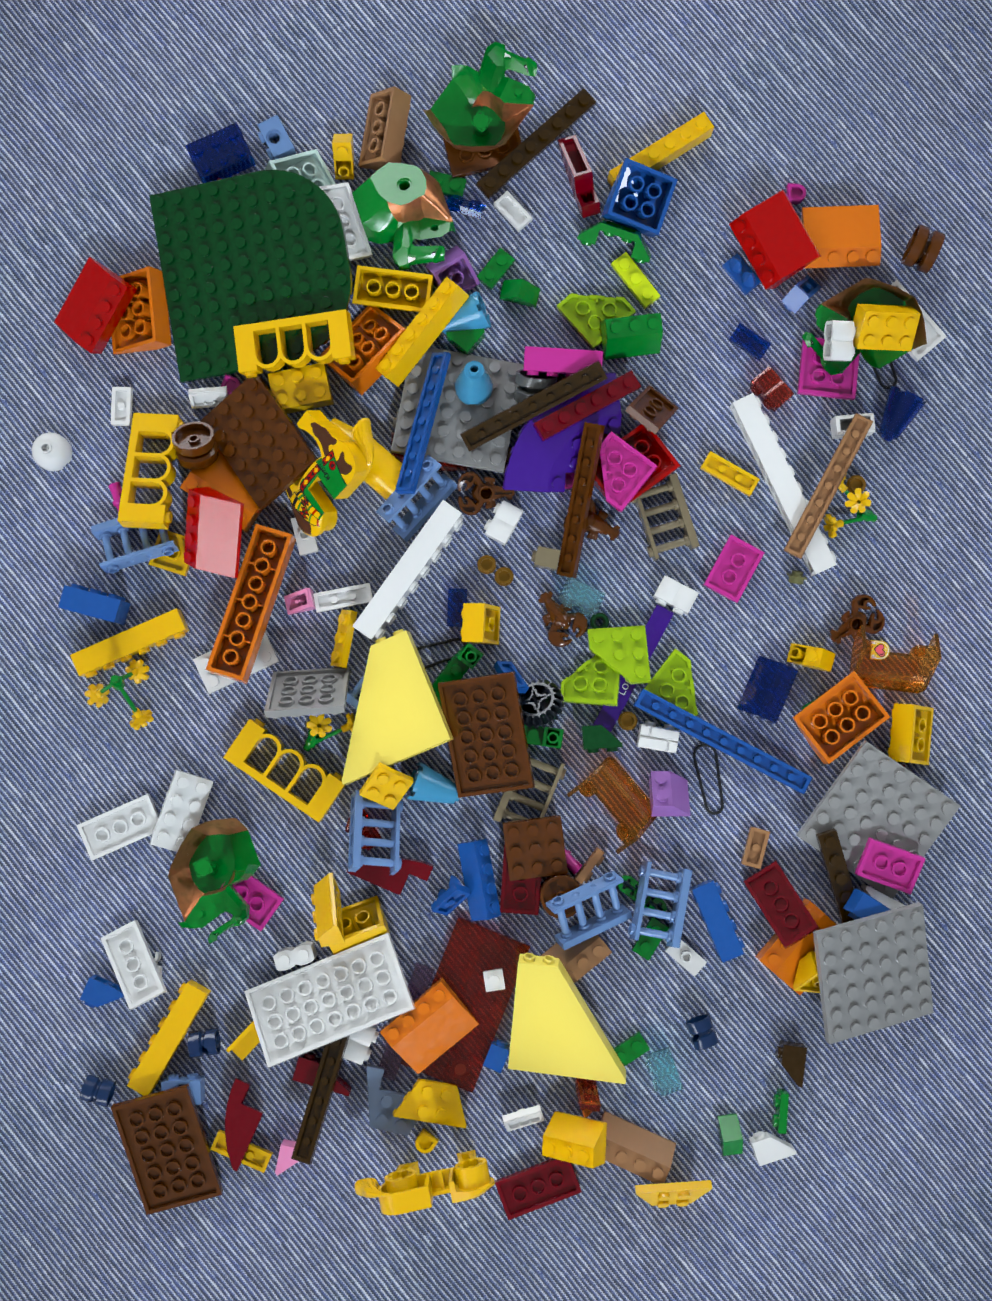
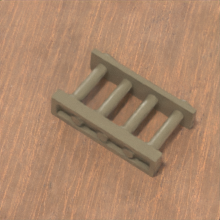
[632,473,700,561]
[493,754,567,822]

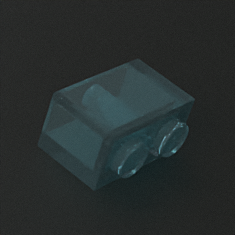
[558,577,605,617]
[645,1047,683,1097]

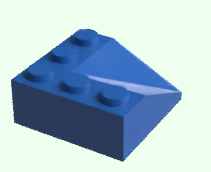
[601,158,678,238]

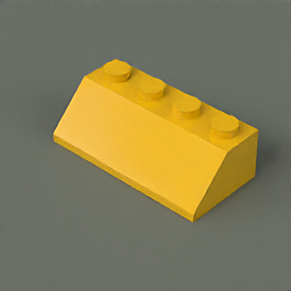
[352,265,434,312]

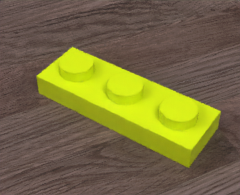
[611,252,660,309]

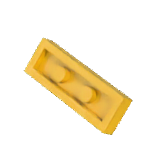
[700,451,760,497]
[330,609,358,668]
[210,1129,273,1173]

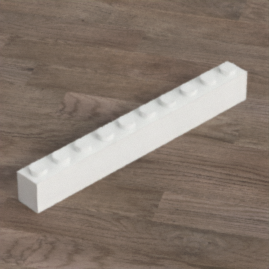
[730,393,837,577]

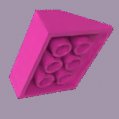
[523,346,603,377]

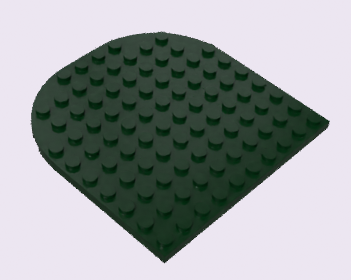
[149,170,352,383]

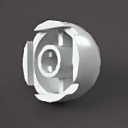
[31,432,73,472]

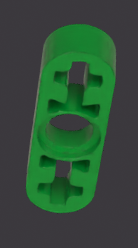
[617,875,667,911]

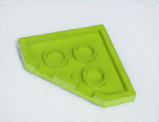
[556,293,636,350]
[587,625,651,684]
[644,648,698,716]
[560,655,620,706]

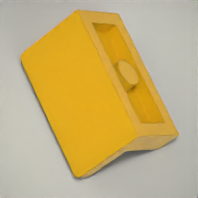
[226,1021,260,1060]

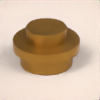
[846,475,866,494]
[477,555,496,574]
[494,567,514,586]
[618,711,637,730]

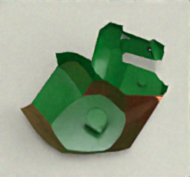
[423,42,537,152]
[352,162,456,270]
[802,278,927,376]
[168,818,261,944]

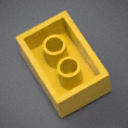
[853,304,921,351]
[268,363,334,414]

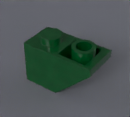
[581,725,623,753]

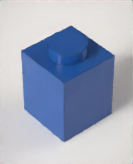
[483,1039,510,1073]

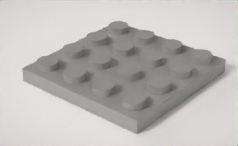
[264,667,350,719]

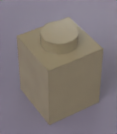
[531,546,561,571]

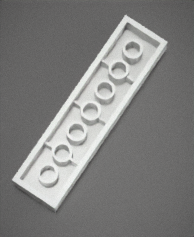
[353,500,463,642]

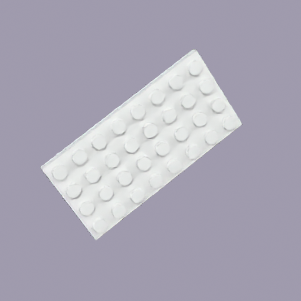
[244,933,416,1067]

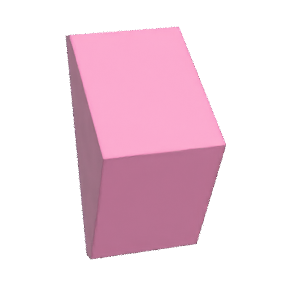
[284,588,316,615]
[275,1139,299,1176]

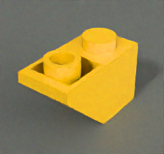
[332,134,354,180]
[787,643,835,672]

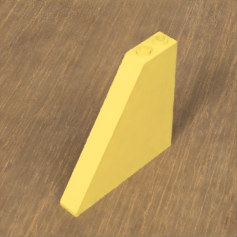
[342,629,454,785]
[508,953,626,1084]

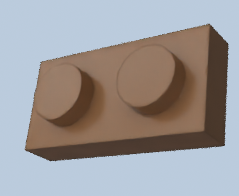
[741,826,770,869]
[574,847,605,884]

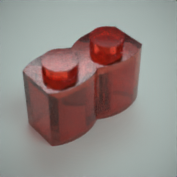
[750,366,794,412]

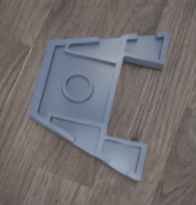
[366,1064,441,1136]

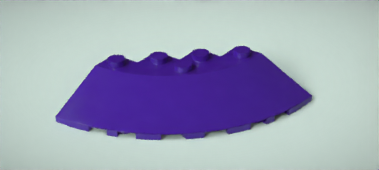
[503,373,622,492]

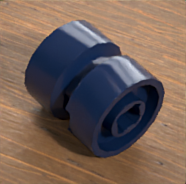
[686,1014,719,1050]
[188,1028,221,1058]
[80,1075,116,1107]

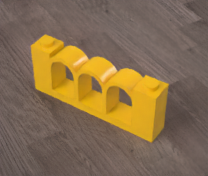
[233,309,356,378]
[117,413,185,530]
[223,718,346,823]

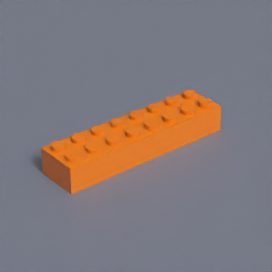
[206,524,296,684]

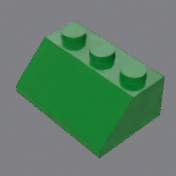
[600,313,663,360]

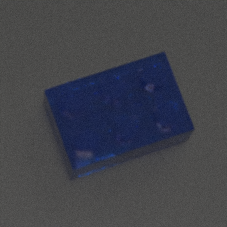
[185,122,256,183]

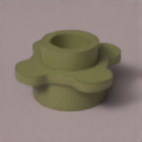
[787,570,807,584]

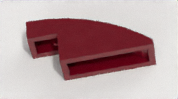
[558,134,601,218]
[347,857,434,895]
[225,1078,264,1171]

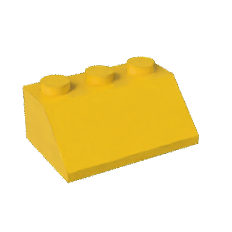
[888,703,934,765]
[311,872,345,947]
[329,896,390,955]
[542,1111,607,1169]

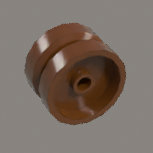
[901,224,945,274]
[172,421,219,470]
[540,874,583,918]

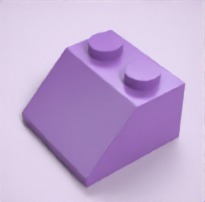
[425,245,480,293]
[649,771,691,817]

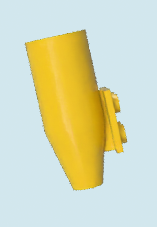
[331,418,402,500]

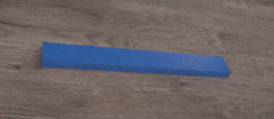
[395,352,451,494]

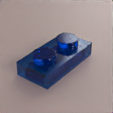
[446,195,486,219]
[728,323,771,361]
[447,588,467,627]

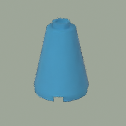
[441,291,492,335]
[455,361,493,405]
[406,762,460,804]

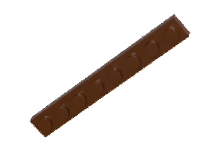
[556,422,605,578]

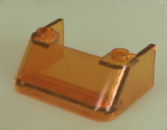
[849,625,942,693]
[566,757,657,854]

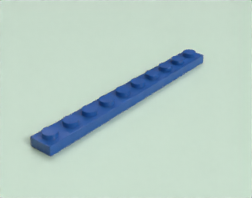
[633,688,813,794]

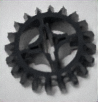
[519,678,564,729]

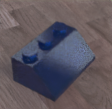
[737,656,799,724]

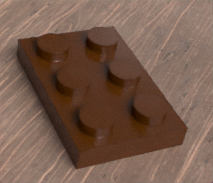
[625,385,679,435]

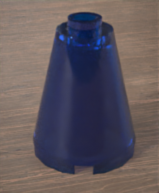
[879,386,926,442]

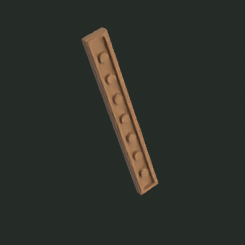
[783,413,873,559]

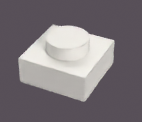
[483,968,505,992]

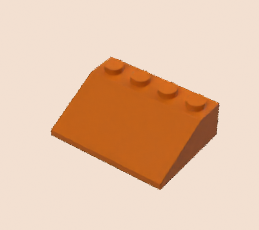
[801,205,881,269]
[111,266,172,355]
[319,306,405,395]
[180,448,262,533]
[792,671,890,764]
[755,898,837,995]
[380,978,479,1074]

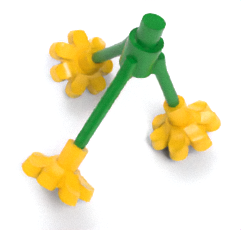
[823,473,877,538]
[84,659,154,730]
[303,713,355,752]

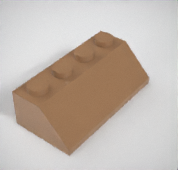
[359,86,411,170]
[540,919,612,983]
[600,1111,676,1184]

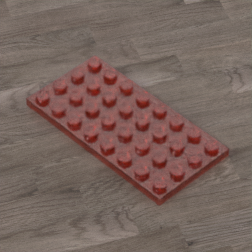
[400,916,530,1093]

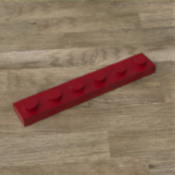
[533,370,641,441]

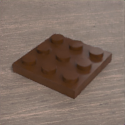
[502,815,568,881]

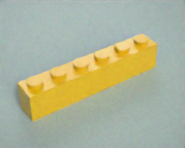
[607,112,714,187]
[375,277,469,387]
[70,608,190,678]
[127,979,211,1096]

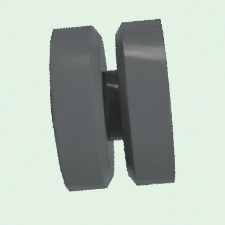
[514,369,558,402]

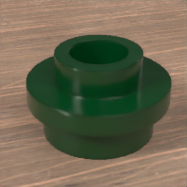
[590,613,609,629]

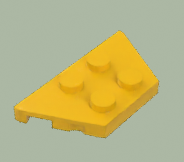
[392,1078,467,1128]
[635,1180,712,1208]

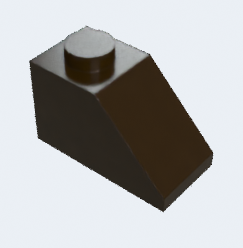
[775,1040,807,1087]

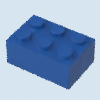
[58,583,131,626]

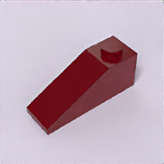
[292,1052,352,1096]

